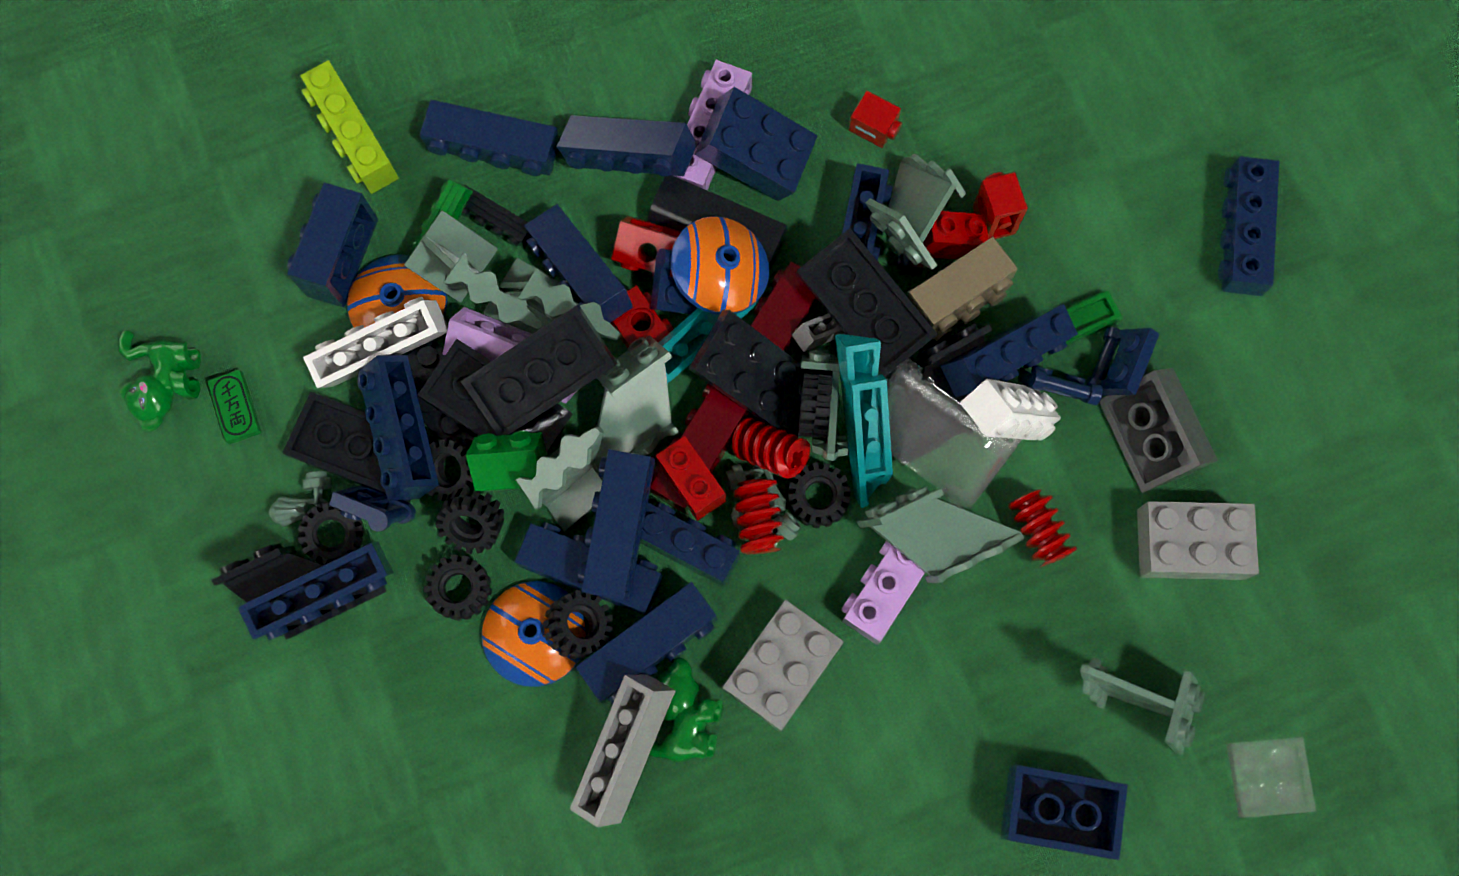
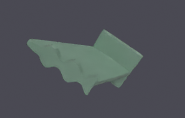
[866,153,966,269]
[404,210,543,329]
[483,258,620,340]
[594,335,678,470]
[801,348,848,461]
[516,427,604,532]
[857,486,1024,583]
[1080,658,1205,755]

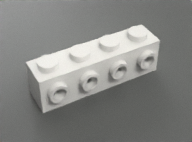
[303,297,448,388]
[960,379,1061,441]

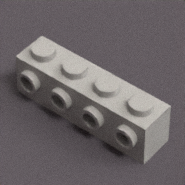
[570,675,676,827]

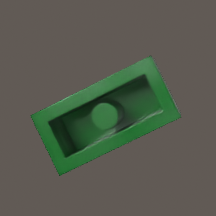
[466,431,548,491]

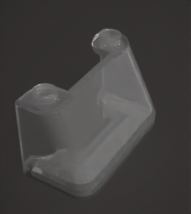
[887,359,1022,508]

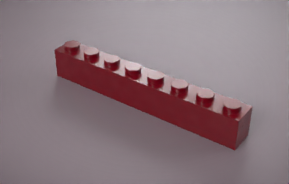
[650,262,818,515]

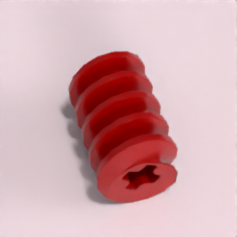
[732,418,811,479]
[734,479,784,555]
[1008,489,1077,568]

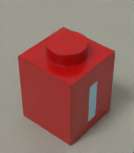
[849,91,902,149]

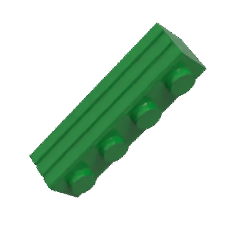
[411,179,473,253]

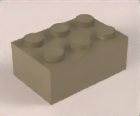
[908,237,1018,345]

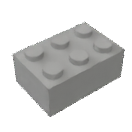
[1137,502,1259,580]
[722,600,844,732]

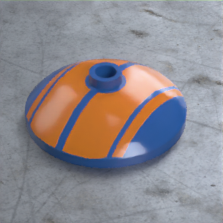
[670,216,769,315]
[347,255,447,328]
[482,581,587,687]

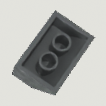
[1099,368,1218,493]

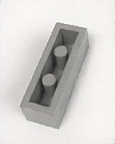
[792,313,845,352]

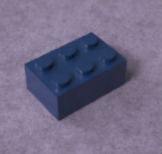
[695,86,818,201]
[287,183,378,308]
[1000,765,1128,860]

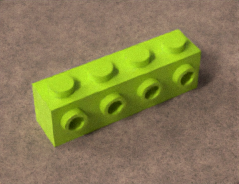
[300,60,400,194]

